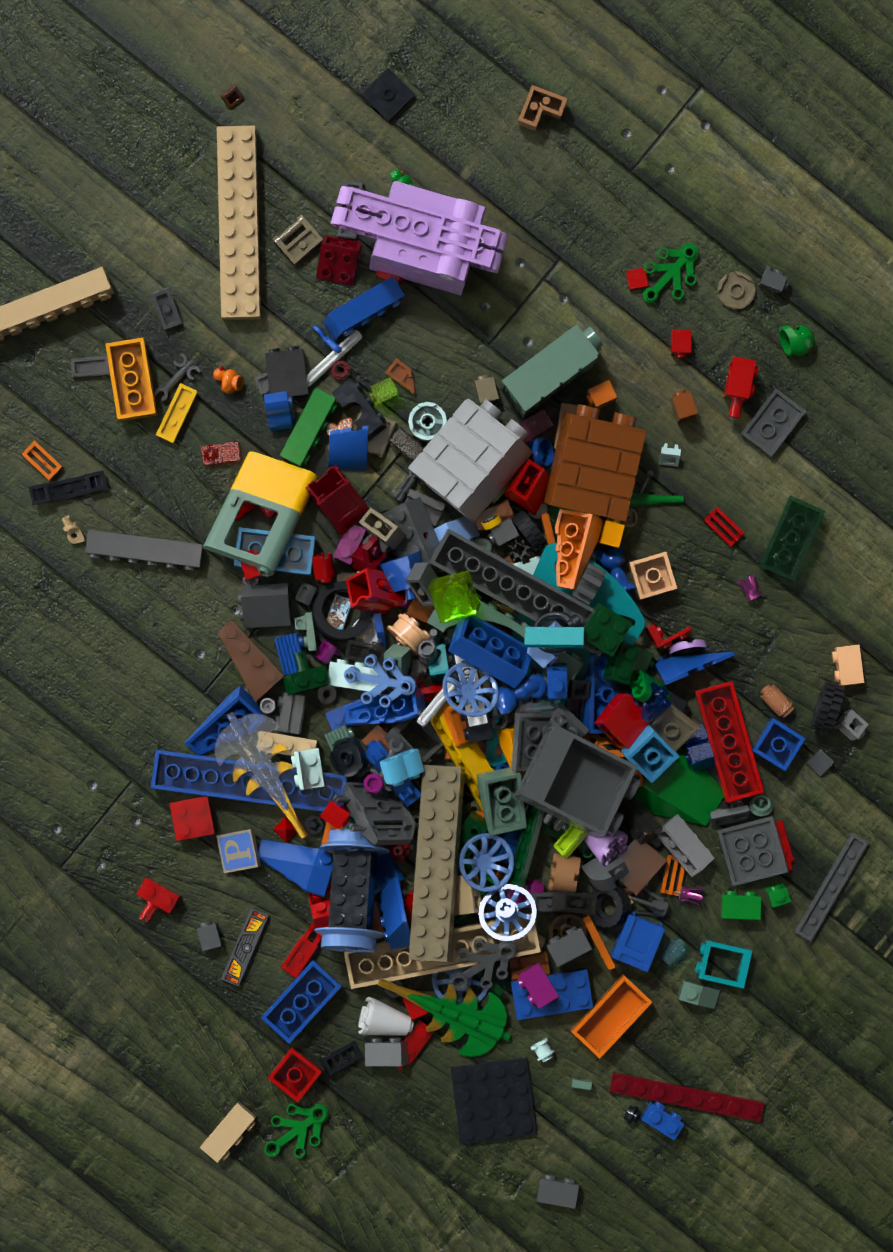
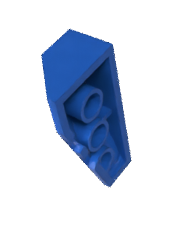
[583,656,619,734]
[258,839,333,897]

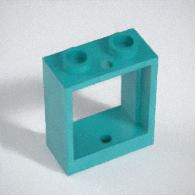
[695,939,752,989]

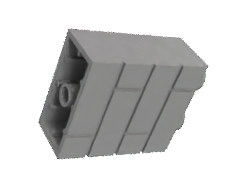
[408,398,533,523]

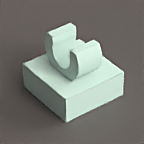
[659,443,681,467]

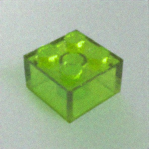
[428,570,481,623]

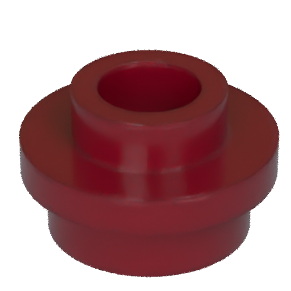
[331,361,350,380]

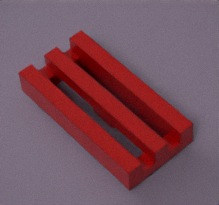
[703,507,744,547]

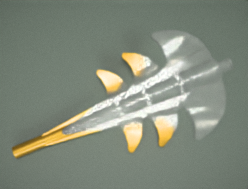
[215,712,308,839]

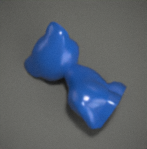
[594,546,637,597]
[488,674,548,715]

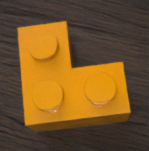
[588,513,625,548]

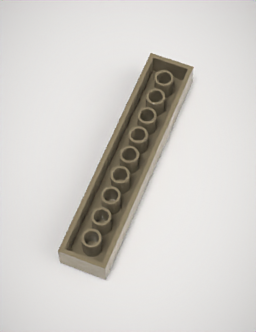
[409,765,465,963]

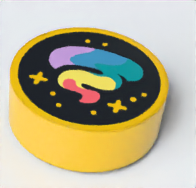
[481,514,502,530]

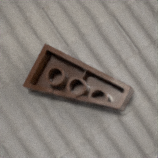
[217,620,284,702]

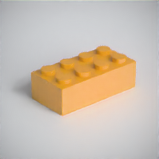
[105,338,157,422]

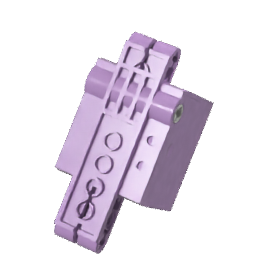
[330,181,509,296]

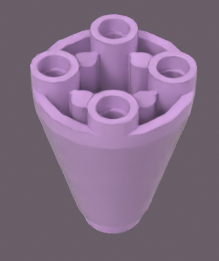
[584,830,628,866]

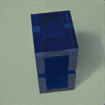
[681,723,715,771]

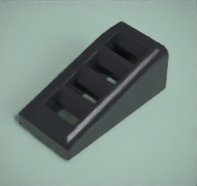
[319,1041,364,1077]

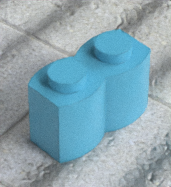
[380,749,425,786]

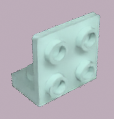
[291,748,325,790]

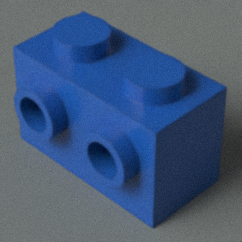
[640,1101,684,1140]

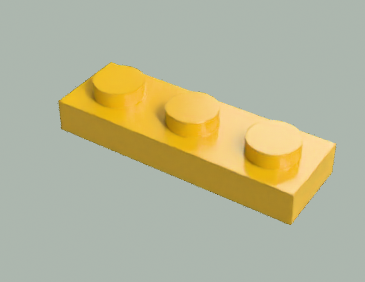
[156,383,198,444]

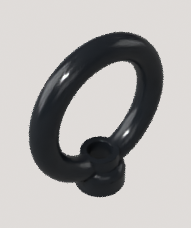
[533,611,583,654]

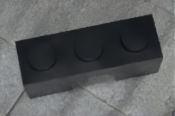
[332,379,386,441]

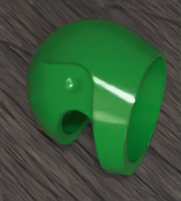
[779,325,815,356]

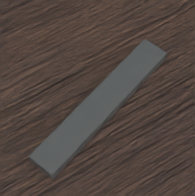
[794,833,869,942]

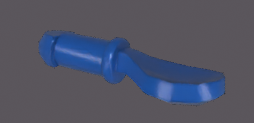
[312,326,342,353]

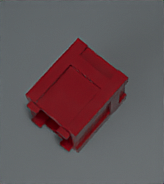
[306,465,369,536]

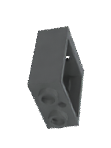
[384,716,444,765]

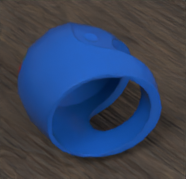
[526,437,554,469]

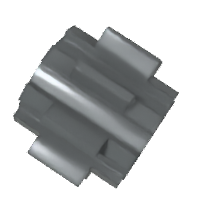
[507,539,530,562]

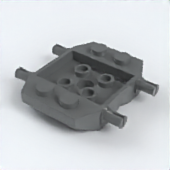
[333,782,419,845]

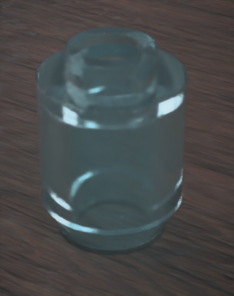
[659,938,687,966]

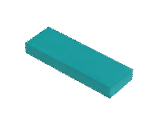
[524,627,584,648]

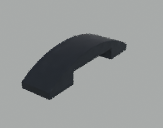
[28,470,108,506]
[564,680,591,739]

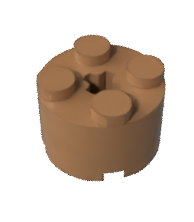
[548,852,581,894]

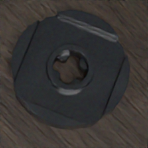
[330,737,367,777]

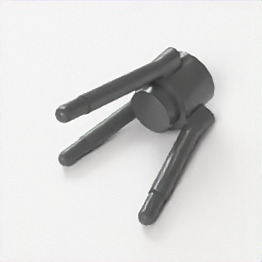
[630,887,668,918]

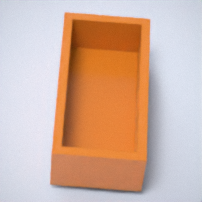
[571,974,652,1059]

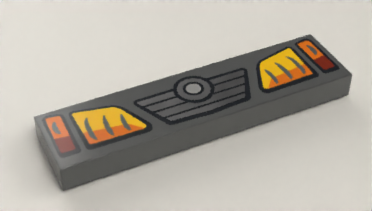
[221,908,269,987]

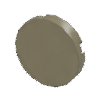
[717,271,756,310]

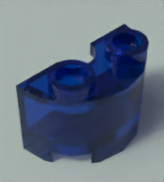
[638,681,671,722]

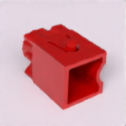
[346,568,406,614]

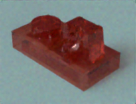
[200,441,241,466]

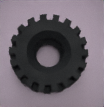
[811,681,845,732]

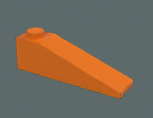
[555,509,603,590]

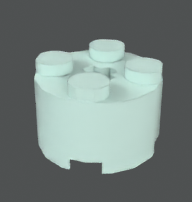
[408,402,447,442]

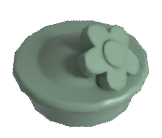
[749,795,773,817]

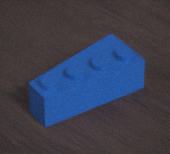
[322,276,405,341]

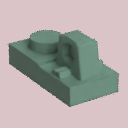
[294,612,317,652]

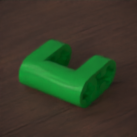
[630,669,671,714]

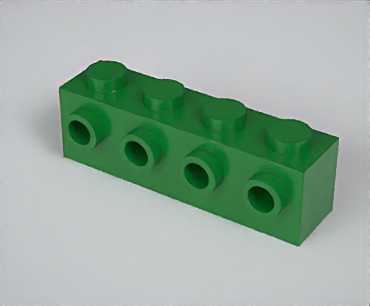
[280,388,338,467]

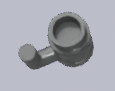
[418,629,438,665]

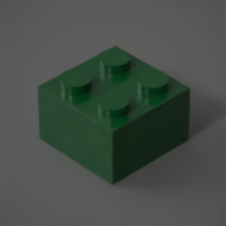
[583,603,633,657]

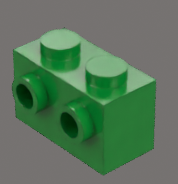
[720,891,761,920]

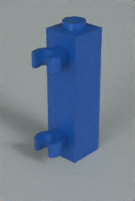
[364,739,421,807]

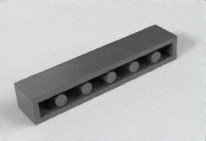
[85,530,203,571]

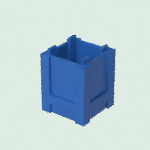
[610,910,665,972]

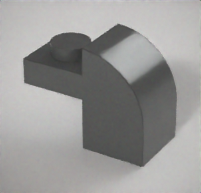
[581,857,629,891]

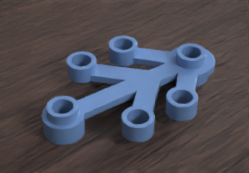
[344,654,416,707]

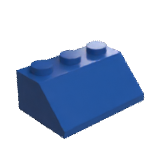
[377,877,411,950]

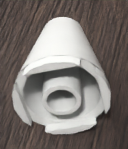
[358,997,414,1036]

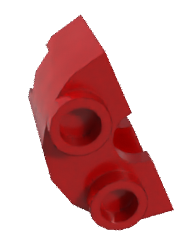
[312,552,336,583]

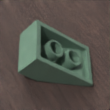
[477,767,527,836]

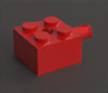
[723,356,759,419]

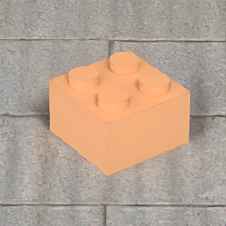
[628,552,677,600]

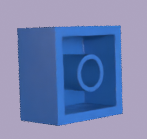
[752,718,806,771]

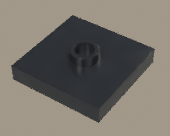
[361,68,415,122]

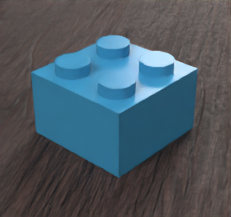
[621,724,680,783]

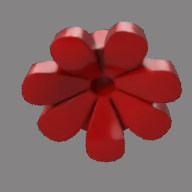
[388,844,411,863]

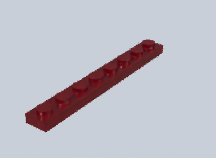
[609,1072,764,1122]

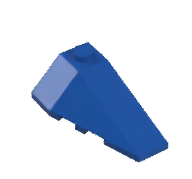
[654,652,734,685]
[345,685,426,725]
[185,686,266,755]

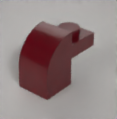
[351,535,387,571]

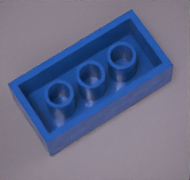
[448,612,531,688]
[261,959,342,1044]
[510,968,593,1020]

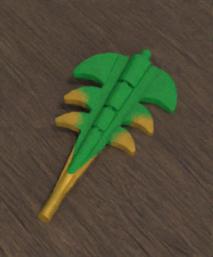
[378,978,511,1057]

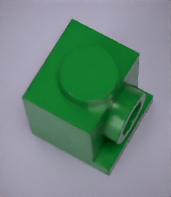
[765,882,791,908]

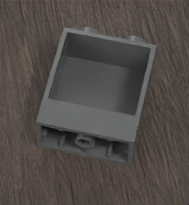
[514,724,640,838]

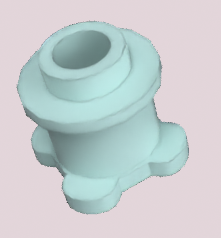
[530,1037,554,1062]

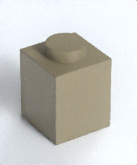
[475,375,499,405]

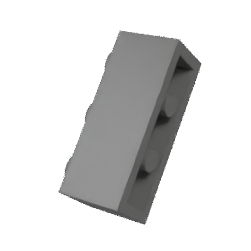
[655,814,714,877]

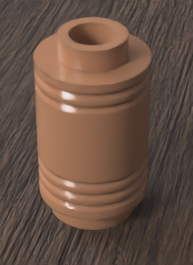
[760,684,794,718]

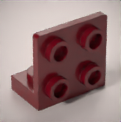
[316,235,362,286]

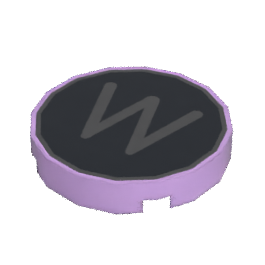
[668,639,707,657]

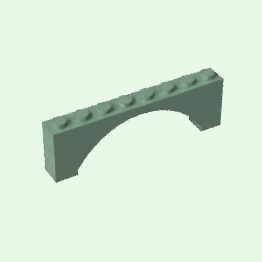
[427,581,584,703]

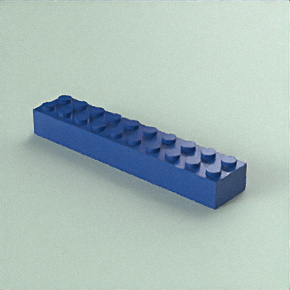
[151,750,348,811]

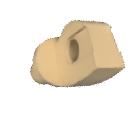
[62,515,85,544]

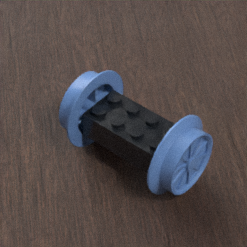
[314,829,390,953]

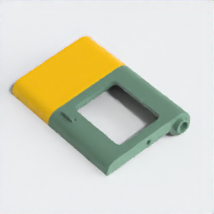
[203,452,318,577]

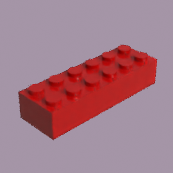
[694,681,764,803]

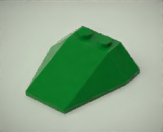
[631,745,723,826]

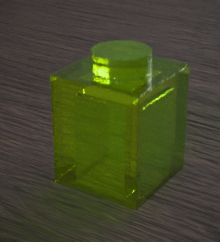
[368,377,399,405]

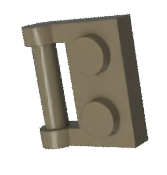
[272,215,323,265]

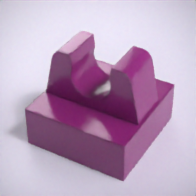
[314,640,340,664]

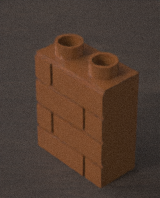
[544,404,646,521]

